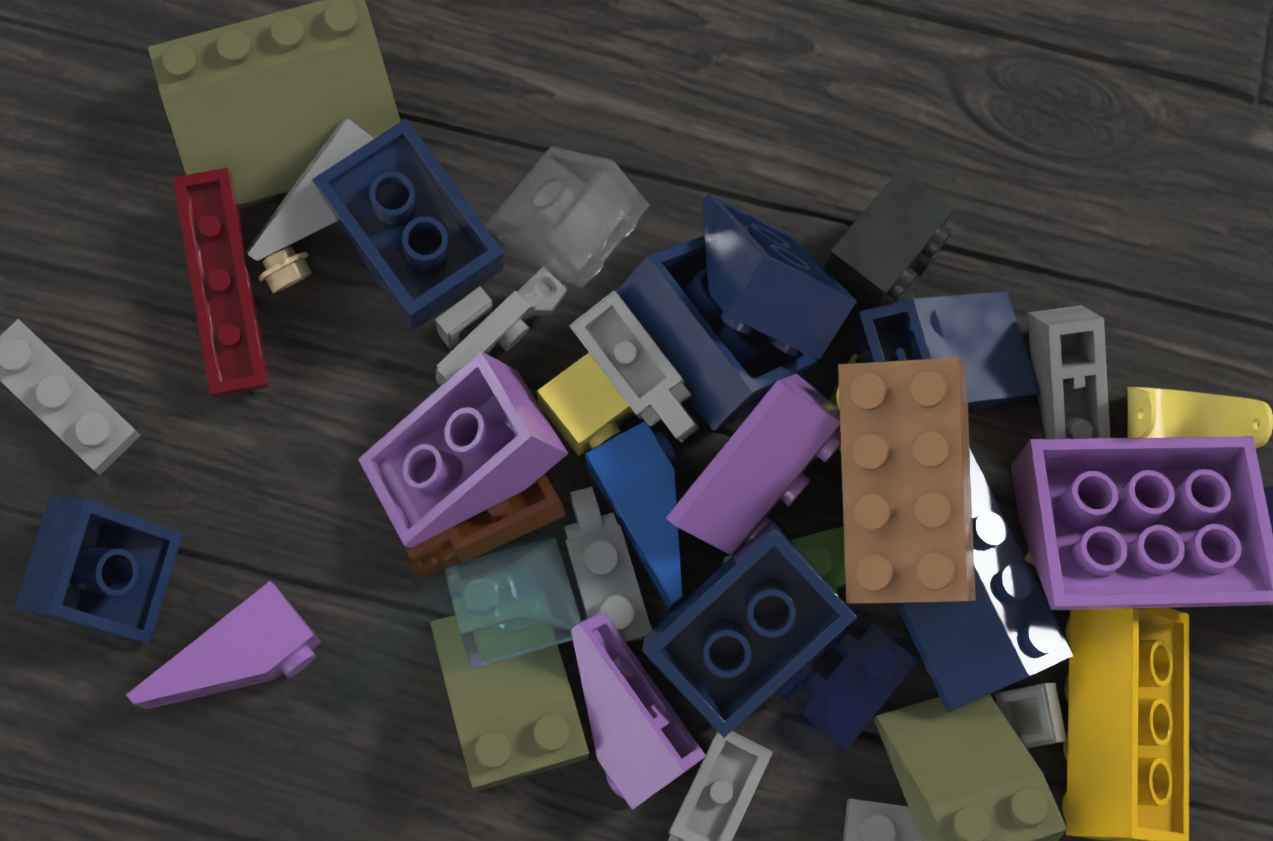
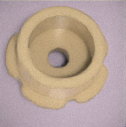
[259,246,312,294]

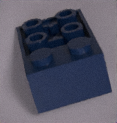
[849,291,1040,413]

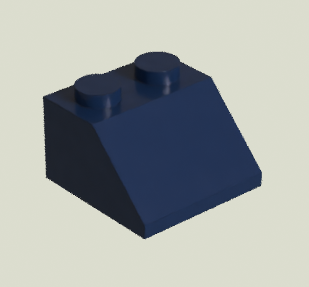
[14,497,183,644]

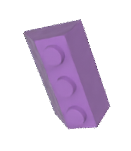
[666,374,841,555]

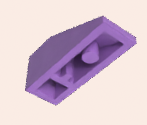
[126,581,321,709]
[571,612,706,810]

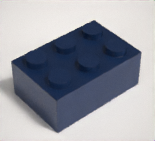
[616,236,817,431]
[642,520,857,738]

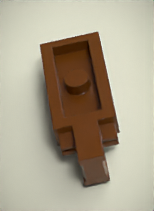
[404,474,566,577]

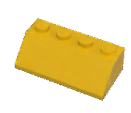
[1062,607,1189,841]

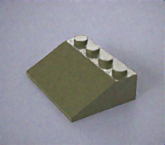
[148,0,401,209]

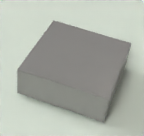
[435,286,493,350]
[995,683,1067,749]

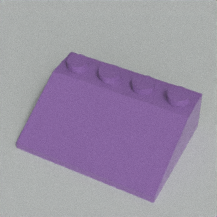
[1011,436,1273,610]

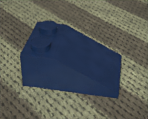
[312,118,505,331]
[702,194,857,359]

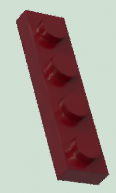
[173,167,270,398]

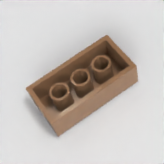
[838,358,976,604]

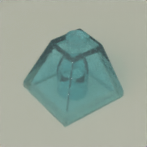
[445,537,581,669]

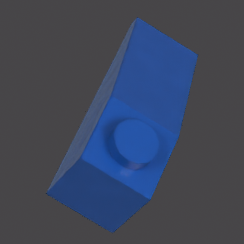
[585,421,682,611]

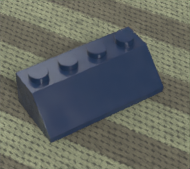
[895,450,1073,713]

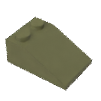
[430,590,589,792]
[874,694,1067,841]

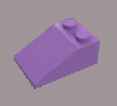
[358,351,568,548]

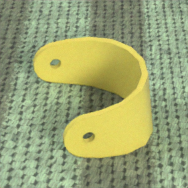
[1127,387,1273,448]

